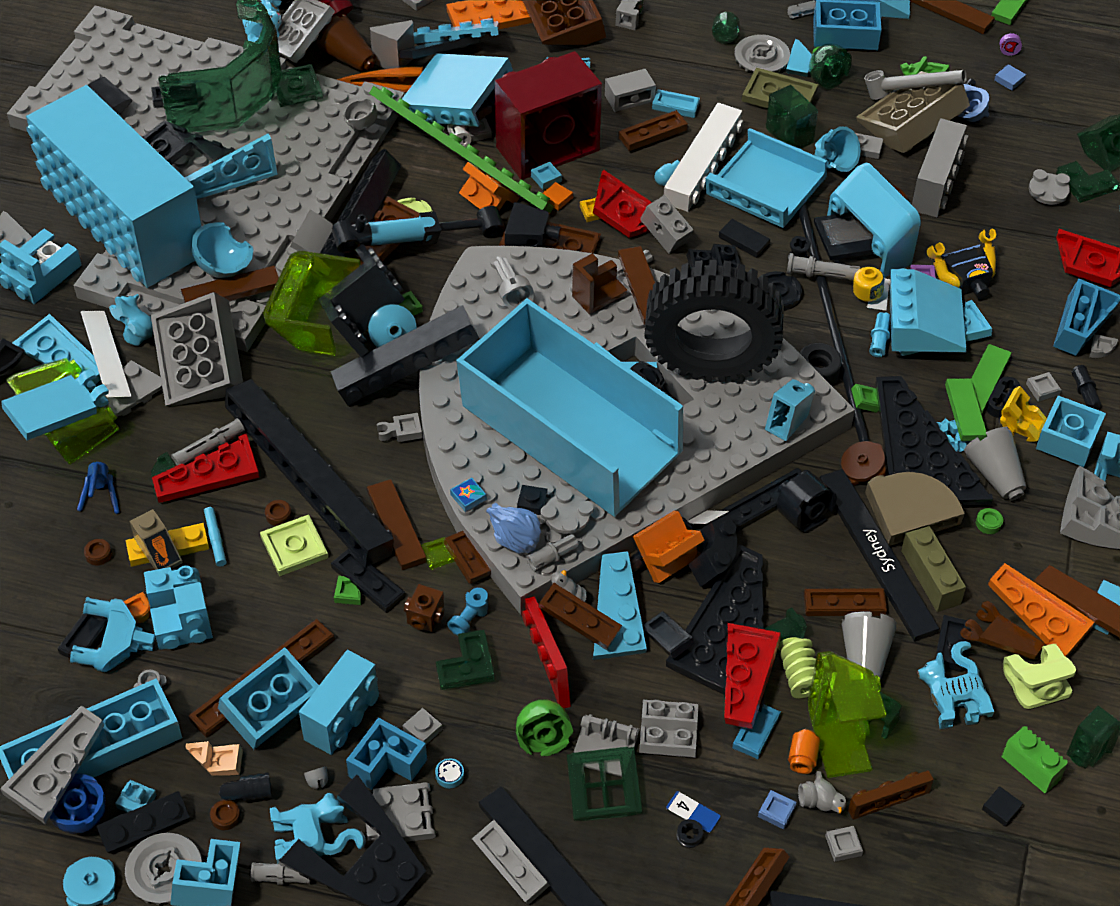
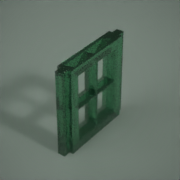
[566,747,642,821]

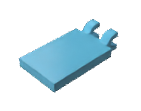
[2,368,109,440]

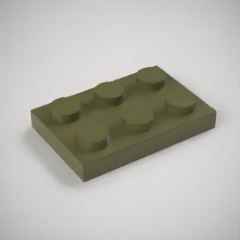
[742,67,818,118]

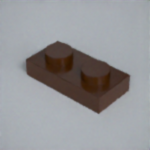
[444,530,491,584]

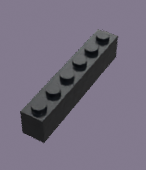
[330,305,480,406]

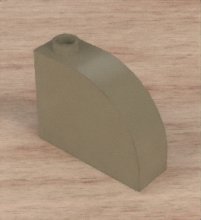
[865,472,965,546]

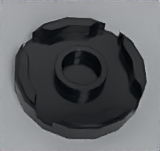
[764,271,802,311]

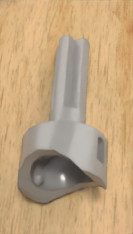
[493,255,534,311]

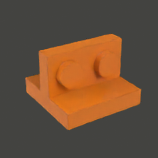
[459,162,520,211]
[633,511,705,583]

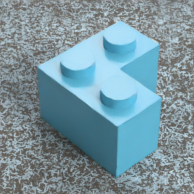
[150,582,213,650]
[170,839,240,906]

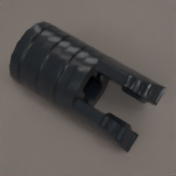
[218,772,272,802]

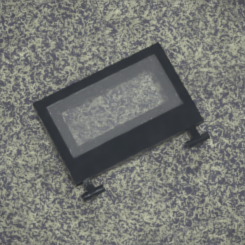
[814,212,874,265]

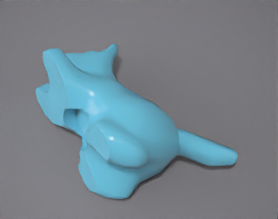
[109,294,154,346]

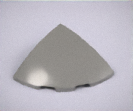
[1060,466,1120,549]

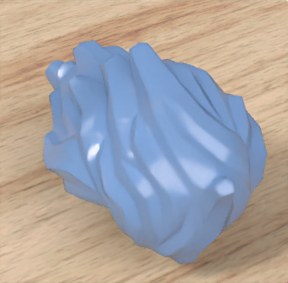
[486,503,541,554]

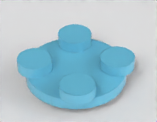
[63,857,116,906]

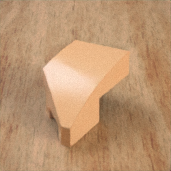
[185,741,243,776]

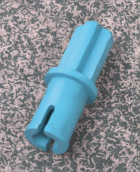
[869,312,890,357]

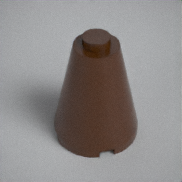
[316,14,376,72]

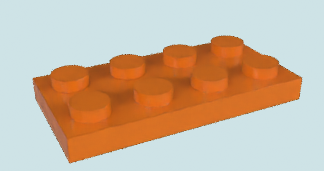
[446,0,532,29]

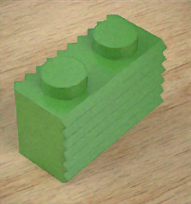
[1001,726,1068,794]

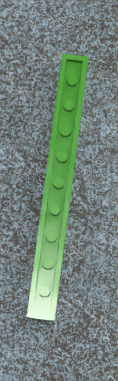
[369,86,554,214]

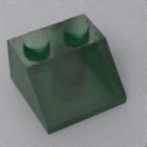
[1077,114,1120,172]

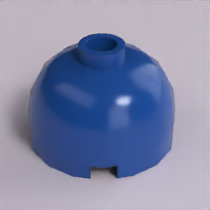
[50,773,106,834]

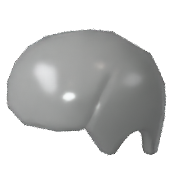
[343,98,377,130]

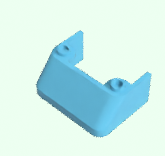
[827,162,921,277]

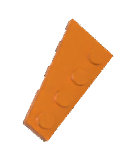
[988,563,1095,657]

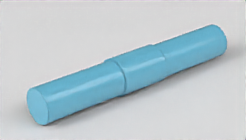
[204,507,227,567]

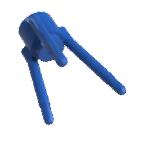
[77,462,120,514]

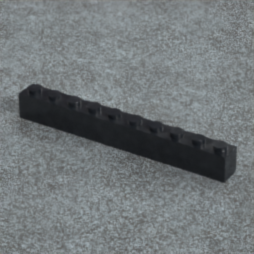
[225,379,394,568]

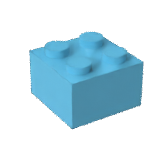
[1036,395,1106,467]

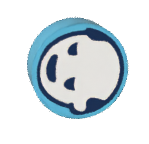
[435,758,464,788]

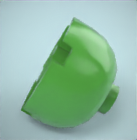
[516,700,573,756]

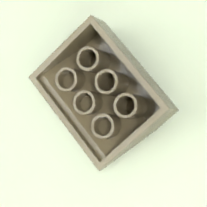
[856,71,970,153]

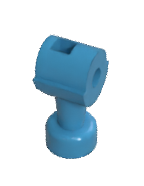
[447,588,488,637]

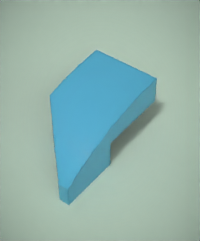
[786,39,812,77]

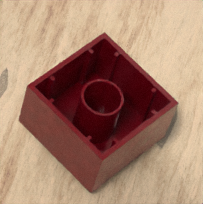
[495,51,602,180]

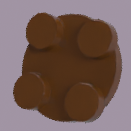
[841,441,887,485]

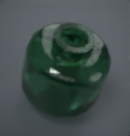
[712,12,740,44]

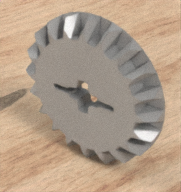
[734,35,790,73]
[125,833,202,906]

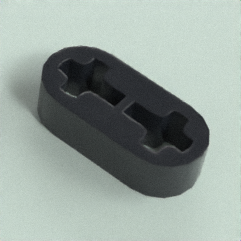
[986,377,1020,418]

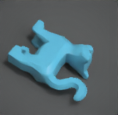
[270,793,366,863]

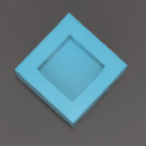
[531,162,562,190]

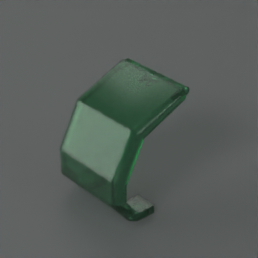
[158,0,282,133]

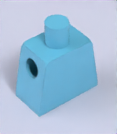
[765,379,815,441]

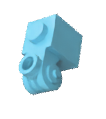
[144,566,202,609]

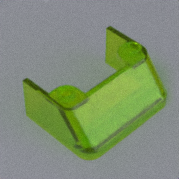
[263,251,361,355]
[808,651,886,778]

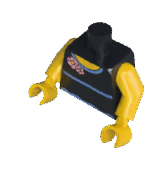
[927,228,996,299]

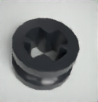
[676,819,703,848]

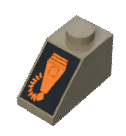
[130,509,182,570]

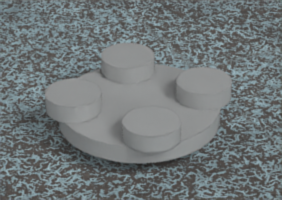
[1029,169,1070,205]
[541,488,594,534]

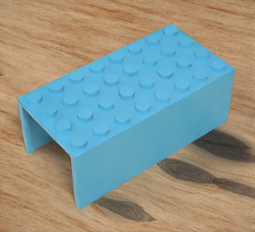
[26,85,202,288]
[456,298,683,517]

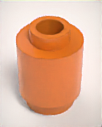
[788,730,820,774]

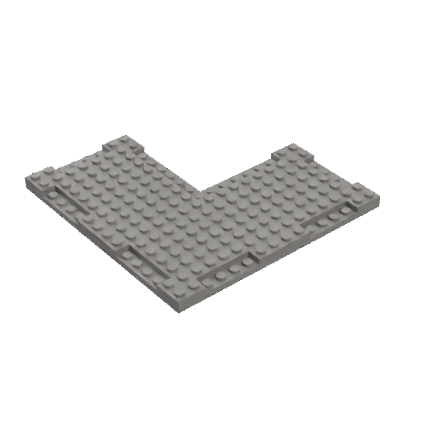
[7,6,405,352]

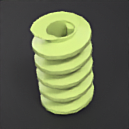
[778,637,824,699]

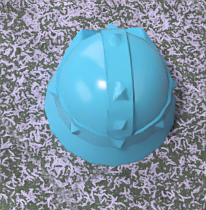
[814,126,861,172]

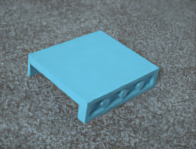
[402,53,513,127]
[705,128,827,228]

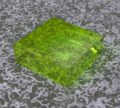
[421,537,455,570]

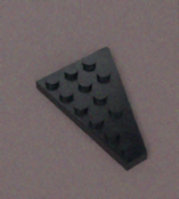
[875,376,993,506]
[666,544,764,712]

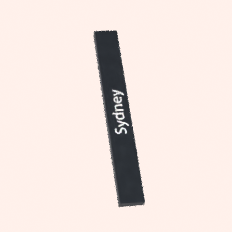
[819,469,939,642]

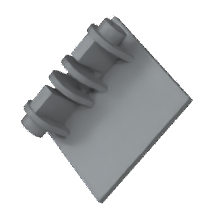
[570,714,639,778]

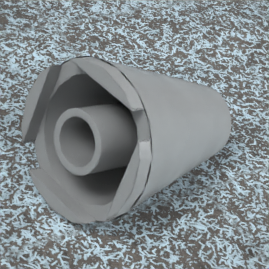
[964,427,1026,501]
[841,612,896,691]

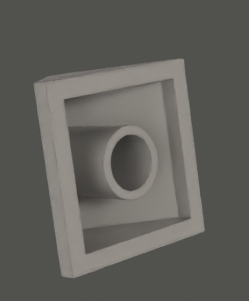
[370,20,415,69]

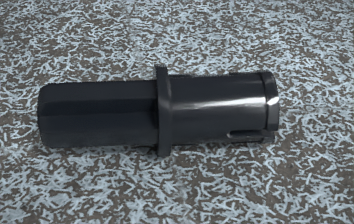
[1071,365,1101,409]

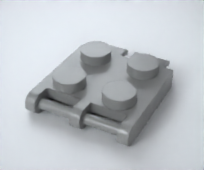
[366,783,436,842]

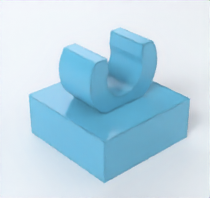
[115,780,157,812]

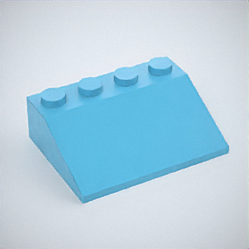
[889,268,966,352]

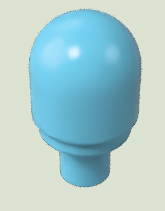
[654,160,680,186]

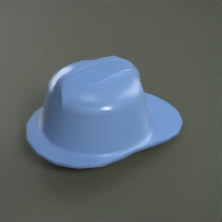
[958,84,989,122]

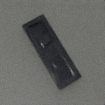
[331,549,405,613]

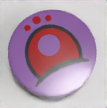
[999,33,1022,56]

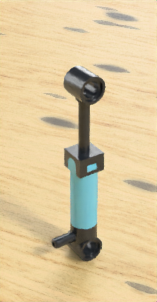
[332,206,505,253]

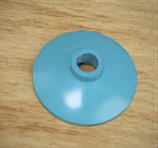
[368,304,417,348]

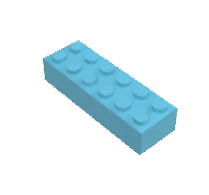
[0,678,182,809]

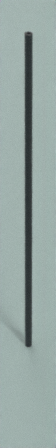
[798,203,870,481]

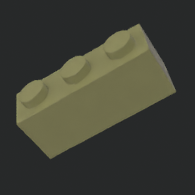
[901,526,966,612]

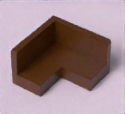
[572,253,627,314]

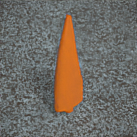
[337,66,424,92]

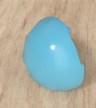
[191,222,254,278]

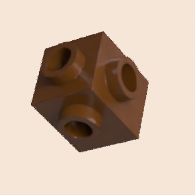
[404,584,445,632]

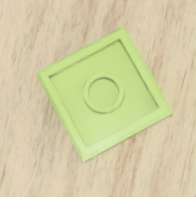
[260,514,328,576]

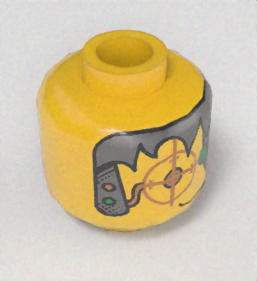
[853,267,885,302]

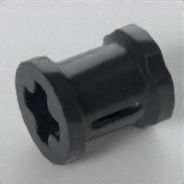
[788,236,811,261]

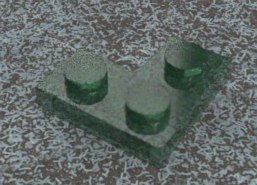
[1056,161,1120,203]
[435,630,494,690]

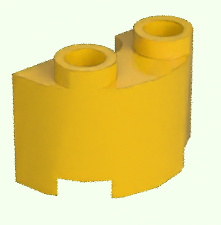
[1000,386,1047,442]

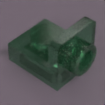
[764,607,807,654]

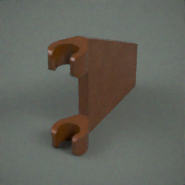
[960,601,1045,659]

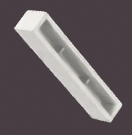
[664,103,744,212]

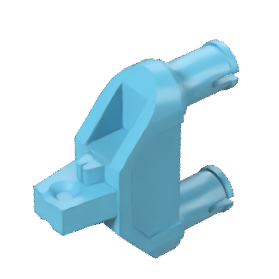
[70,597,155,672]

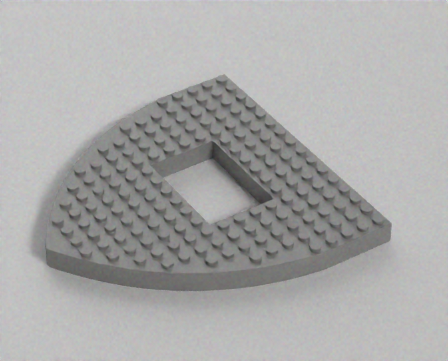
[419,246,855,615]

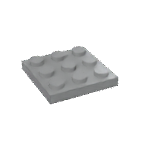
[262,0,336,63]

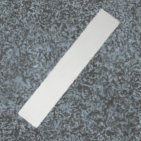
[81,311,131,398]

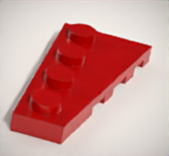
[152,434,259,503]
[522,596,570,708]
[724,623,781,729]

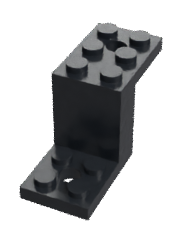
[318,243,405,357]

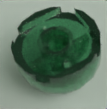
[809,44,852,89]

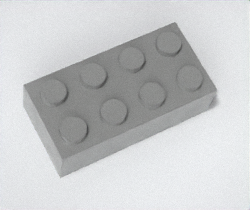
[912,118,969,218]

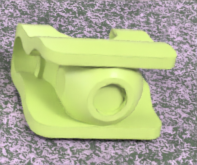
[1003,644,1076,709]

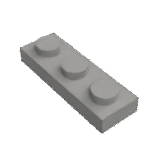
[472,820,550,905]

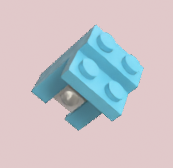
[0,229,82,304]

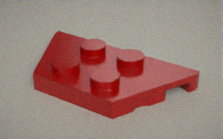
[592,170,652,238]
[1056,229,1120,287]

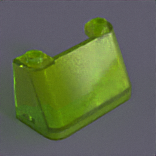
[6,358,119,465]

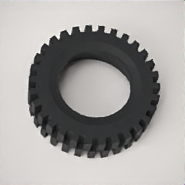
[644,260,784,382]

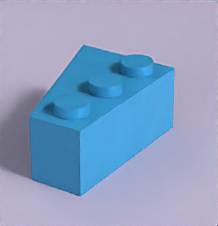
[1053,278,1120,356]

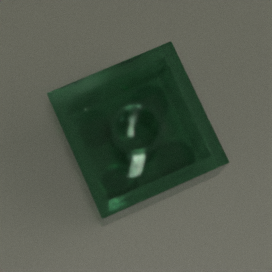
[766,84,818,149]

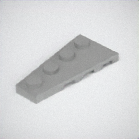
[65,360,163,440]
[0,706,104,824]

